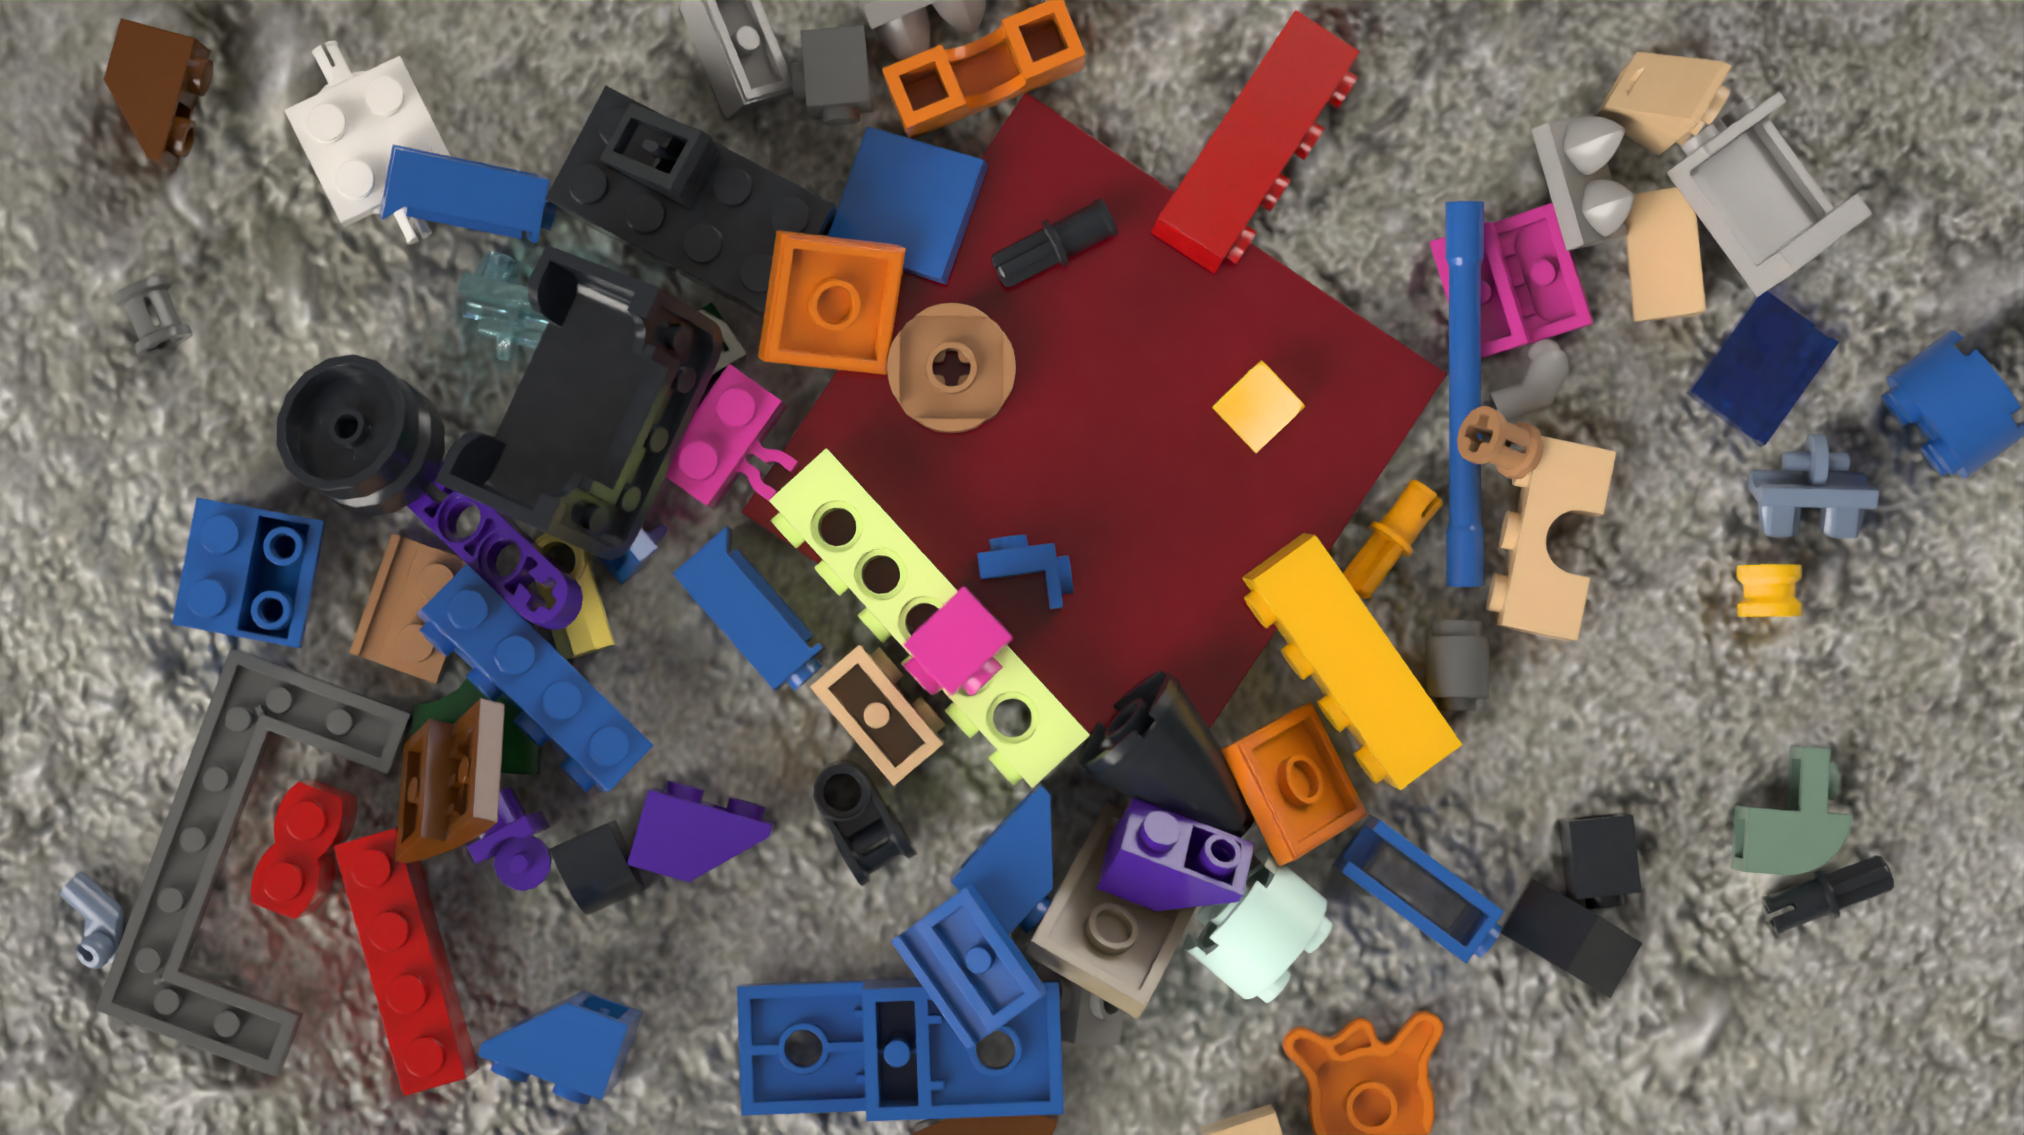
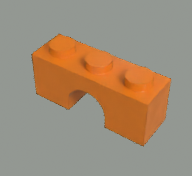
[882,0,1086,139]

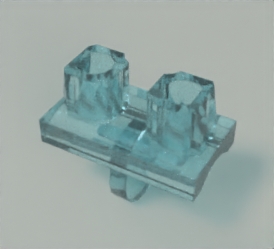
[458,251,549,362]

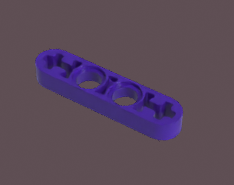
[407,460,583,630]

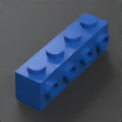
[417,564,654,793]

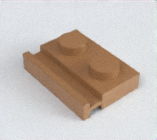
[349,533,467,684]

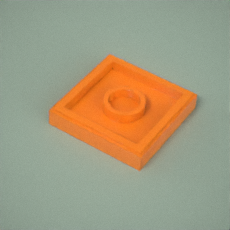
[758,230,906,375]
[1221,701,1368,867]

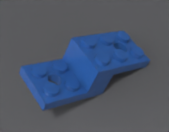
[737,978,1064,1121]

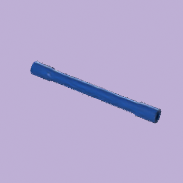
[1445,201,1485,587]

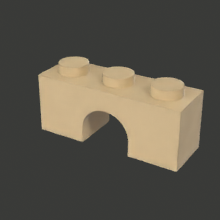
[1486,436,1616,641]

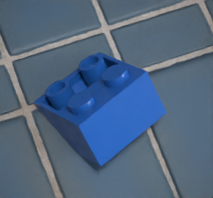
[172,498,326,648]
[477,990,644,1104]

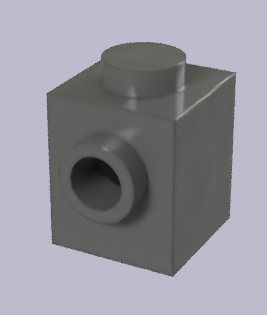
[791,25,873,126]

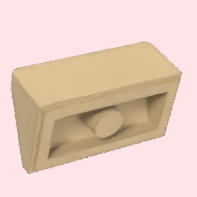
[1624,187,1706,322]

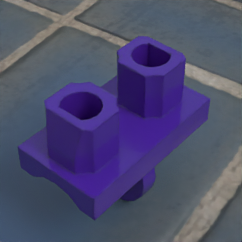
[467,786,552,891]

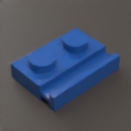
[891,883,1049,1050]

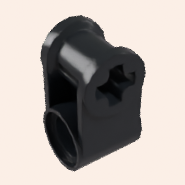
[813,760,917,886]

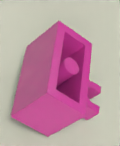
[665,364,800,510]

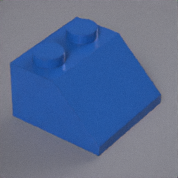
[950,782,1053,935]

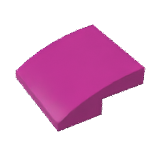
[1429,203,1595,359]

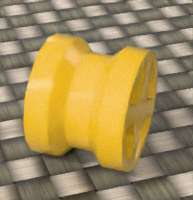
[1736,564,1803,617]

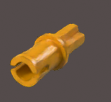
[1343,479,1444,599]

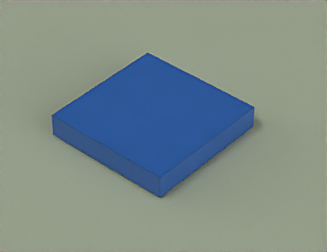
[828,126,989,285]

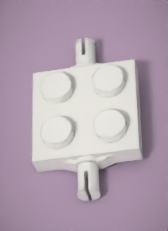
[284,40,450,244]

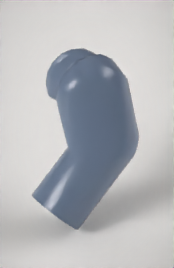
[59,871,124,969]

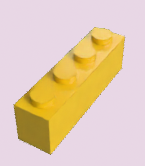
[1242,533,1462,790]

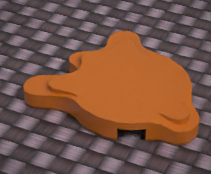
[1282,1010,1444,1135]

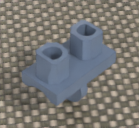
[1748,434,1879,538]

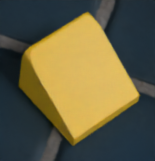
[1212,360,1305,454]

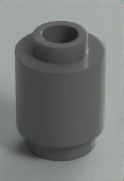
[1425,620,1489,711]

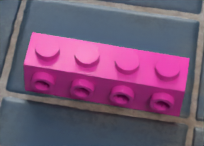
[902,586,1013,696]

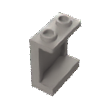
[1666,92,1872,297]

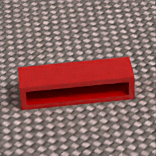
[1151,10,1360,274]
[333,828,479,1096]

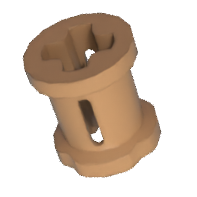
[1457,406,1544,479]

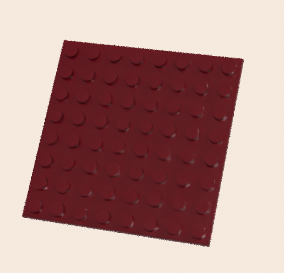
[741,92,1447,743]

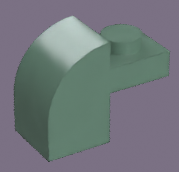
[1731,746,1853,875]

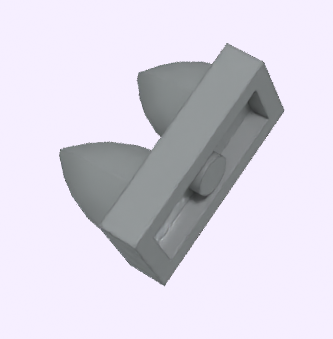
[857,0,986,61]
[1531,114,1635,251]

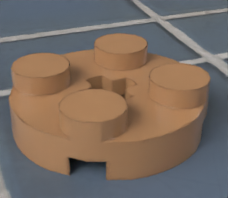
[887,303,1016,433]

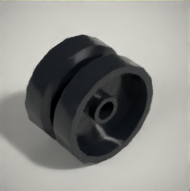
[276,354,445,517]

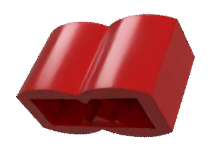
[251,779,358,919]

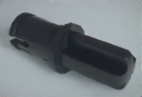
[991,198,1119,287]
[1761,855,1894,935]

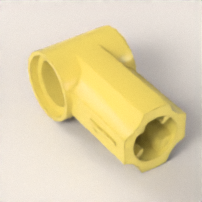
[535,533,615,660]

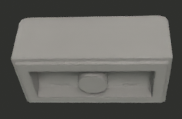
[680,0,794,118]

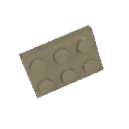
[1023,802,1196,1019]

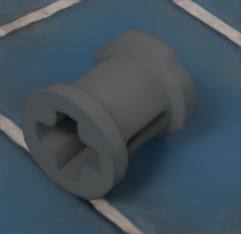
[114,275,193,356]

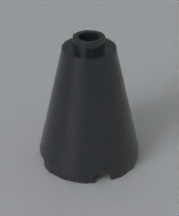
[1077,671,1255,838]

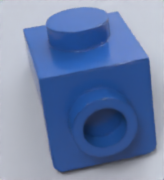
[977,535,1074,610]

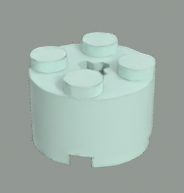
[1183,849,1333,1003]

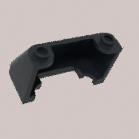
[435,245,723,560]

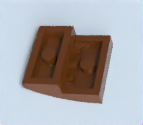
[395,698,505,863]

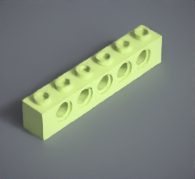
[769,448,1090,788]

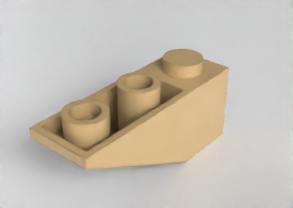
[1595,52,1732,155]

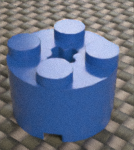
[1881,330,2024,479]

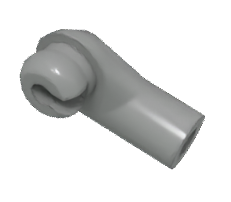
[1488,339,1569,421]

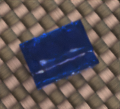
[1685,291,1839,447]

